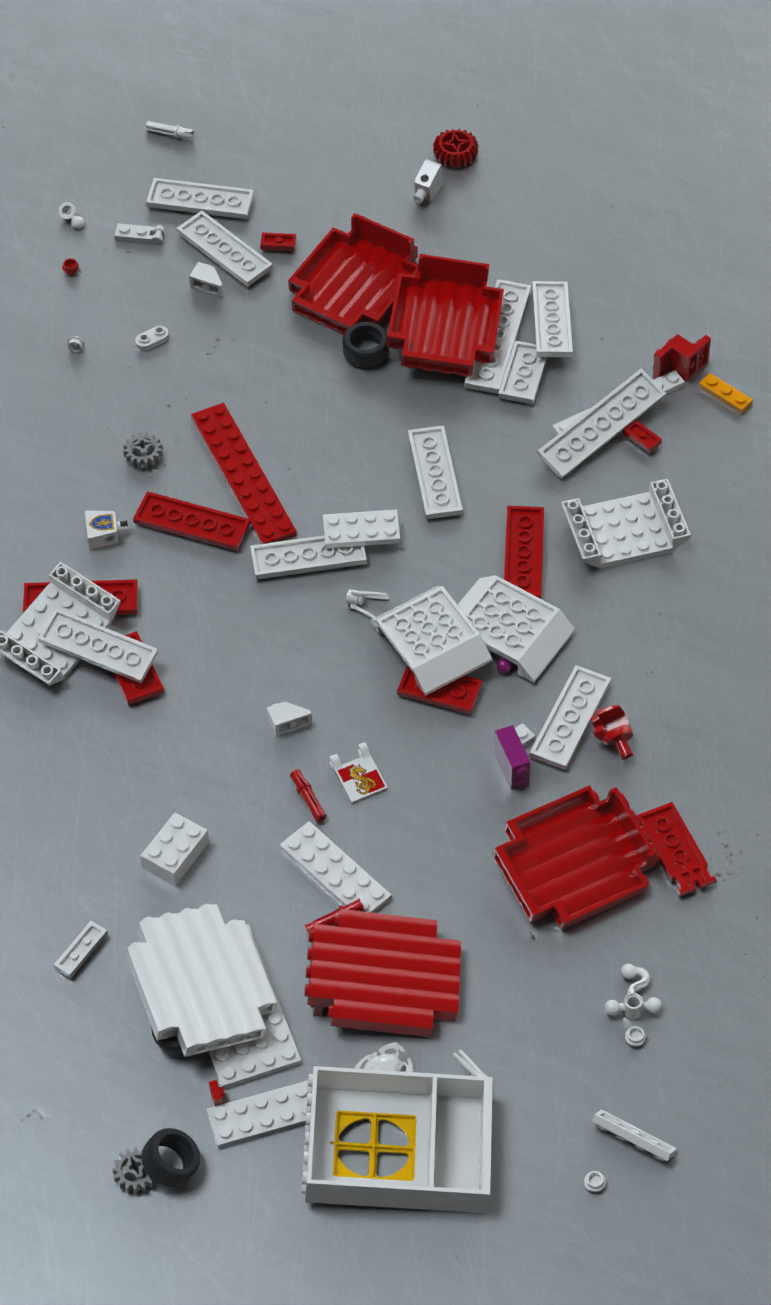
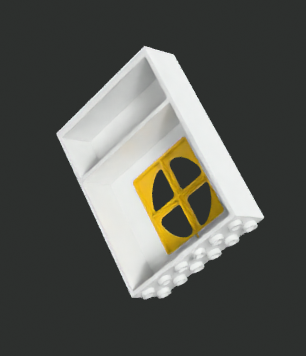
[301,1066,493,1213]

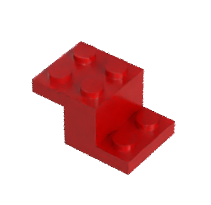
[653,334,711,382]

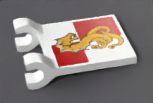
[329,742,388,803]

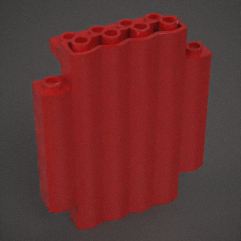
[288,213,418,335]
[386,254,504,376]
[492,785,660,930]
[304,909,461,1037]

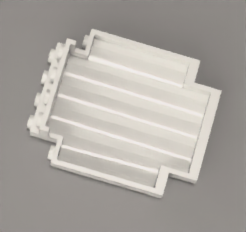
[125,904,277,1057]

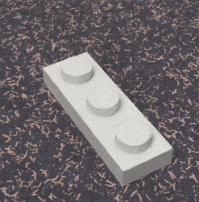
[54,921,108,979]

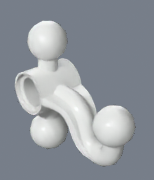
[604,964,662,1020]

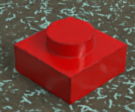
[209,1080,226,1106]

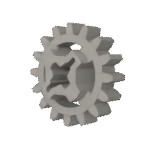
[123,432,163,468]
[112,1147,154,1194]

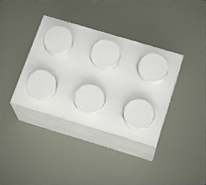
[140,812,209,886]

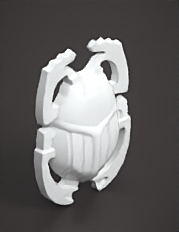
[354,1042,414,1072]

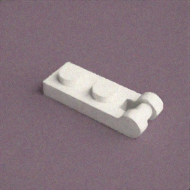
[114,223,165,245]

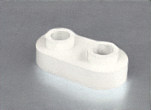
[135,326,169,351]

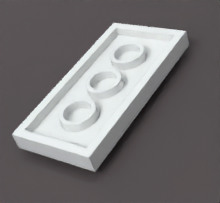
[498,341,548,404]
[323,509,400,548]

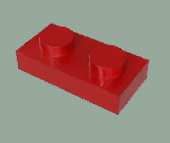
[260,232,297,251]
[623,419,662,453]

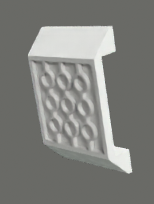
[561,479,691,569]
[0,561,121,685]
[458,575,575,683]
[370,586,492,696]

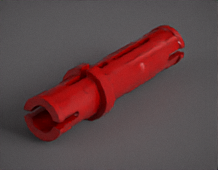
[290,769,327,823]
[304,898,365,934]

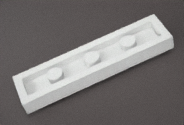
[592,1109,677,1161]

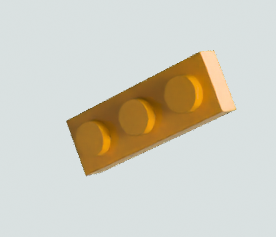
[698,373,753,414]

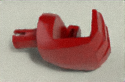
[590,705,633,760]

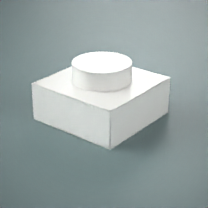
[515,723,535,747]

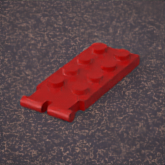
[636,802,717,896]

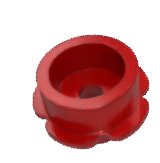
[62,258,79,274]

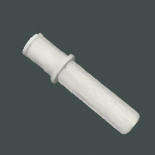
[145,121,194,140]

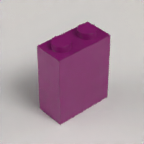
[494,725,531,789]

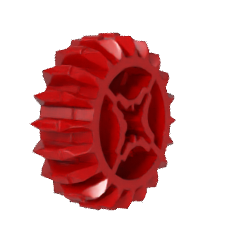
[433,128,479,168]

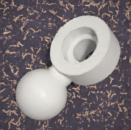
[59,202,85,230]

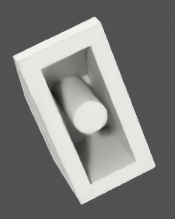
[189,262,223,298]
[267,702,312,736]

